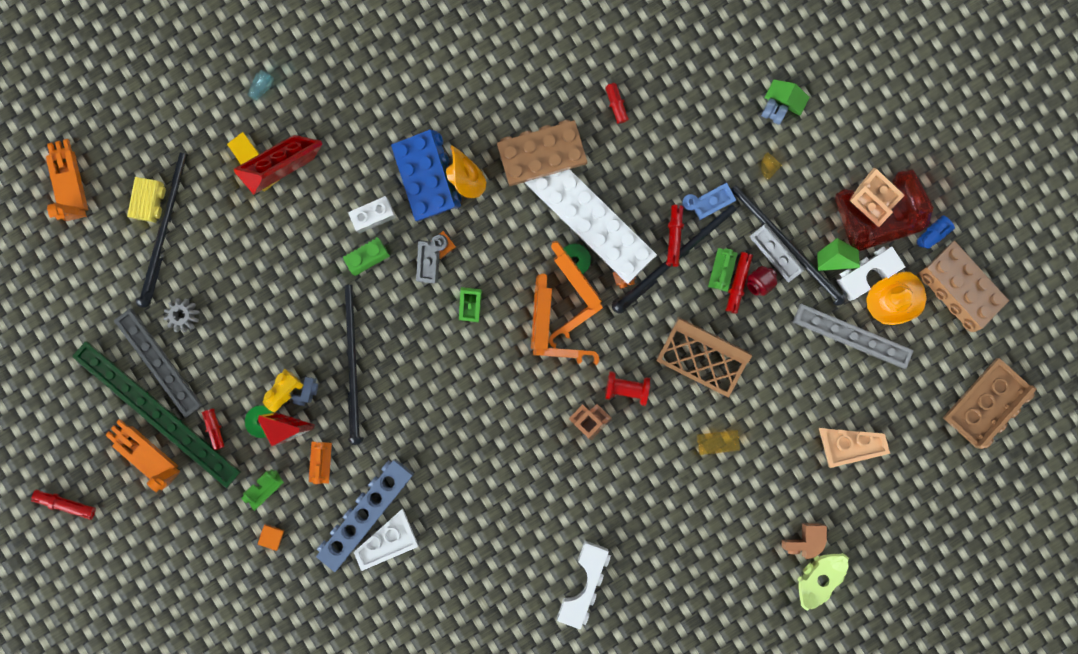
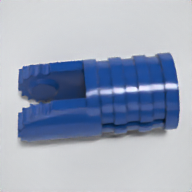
[916,215,955,249]

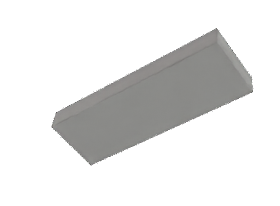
[749,223,805,283]

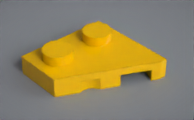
[262,369,303,413]

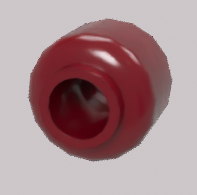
[747,266,777,296]

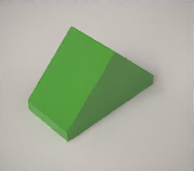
[764,80,809,115]
[817,238,860,271]
[459,287,483,322]

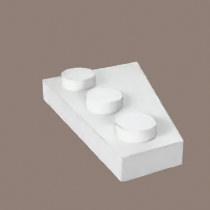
[354,509,419,571]

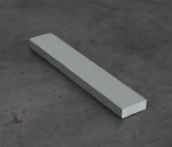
[792,304,914,369]

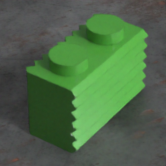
[343,238,390,276]

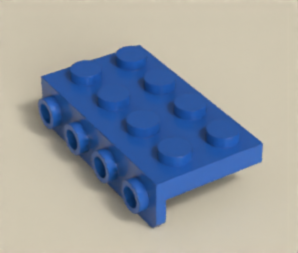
[391,129,462,221]

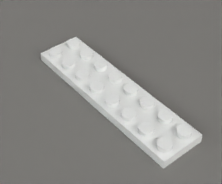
[524,169,657,284]

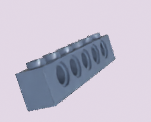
[316,459,414,572]

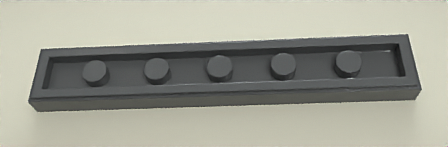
[114,308,203,418]

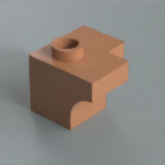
[569,404,612,440]

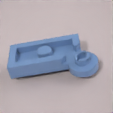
[682,183,736,220]

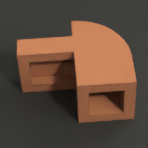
[782,523,827,559]

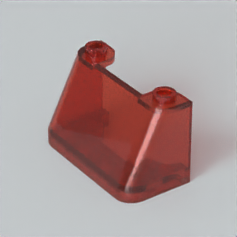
[835,169,934,251]

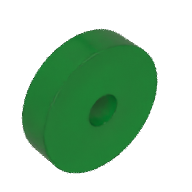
[563,244,591,274]
[245,405,276,438]

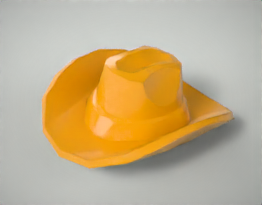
[446,145,487,198]
[866,272,927,325]

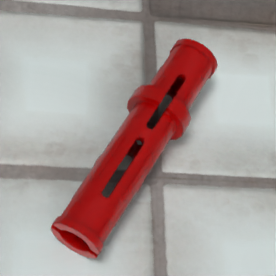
[666,205,684,267]
[725,252,753,314]
[31,489,96,520]

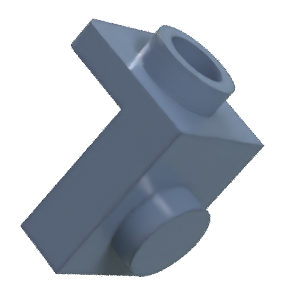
[290,377,318,406]

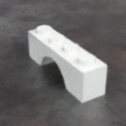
[557,541,611,629]

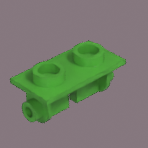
[708,248,738,292]
[242,469,284,511]

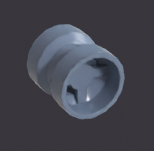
[761,98,789,125]

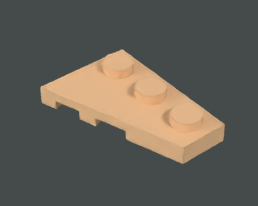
[819,428,890,468]

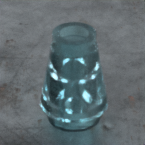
[247,70,274,101]

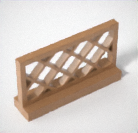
[656,317,752,398]

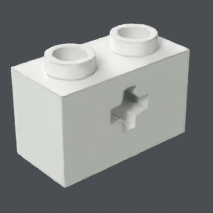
[348,196,396,234]

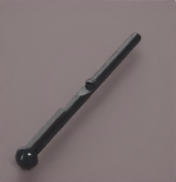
[135,152,188,308]
[731,185,847,305]
[612,205,737,314]
[345,285,364,445]

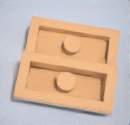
[850,168,905,227]

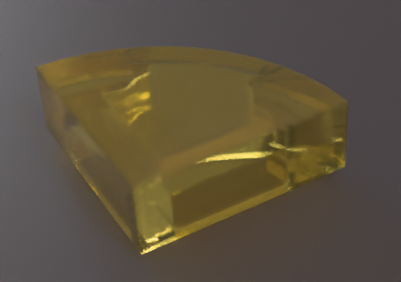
[761,152,782,181]

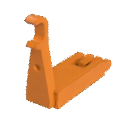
[45,139,88,221]
[549,241,603,348]
[531,273,599,365]
[106,419,180,492]

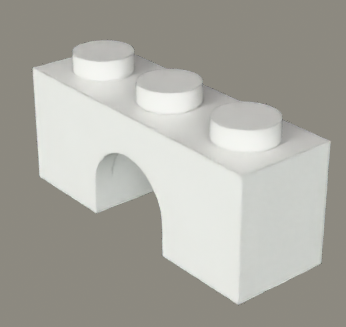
[836,246,905,301]

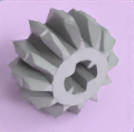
[163,298,200,332]

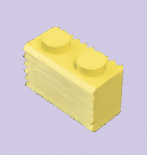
[127,177,166,223]

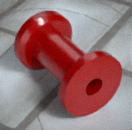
[605,371,650,406]

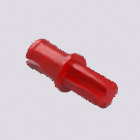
[605,83,629,124]
[201,409,224,450]

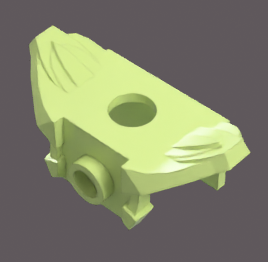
[797,553,849,611]

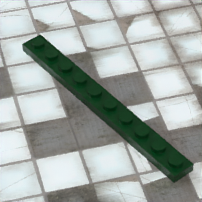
[72,341,241,488]

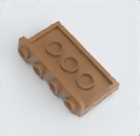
[497,120,587,187]
[918,241,1009,332]
[943,358,1037,449]

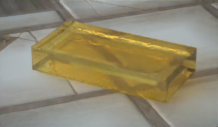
[697,430,740,455]

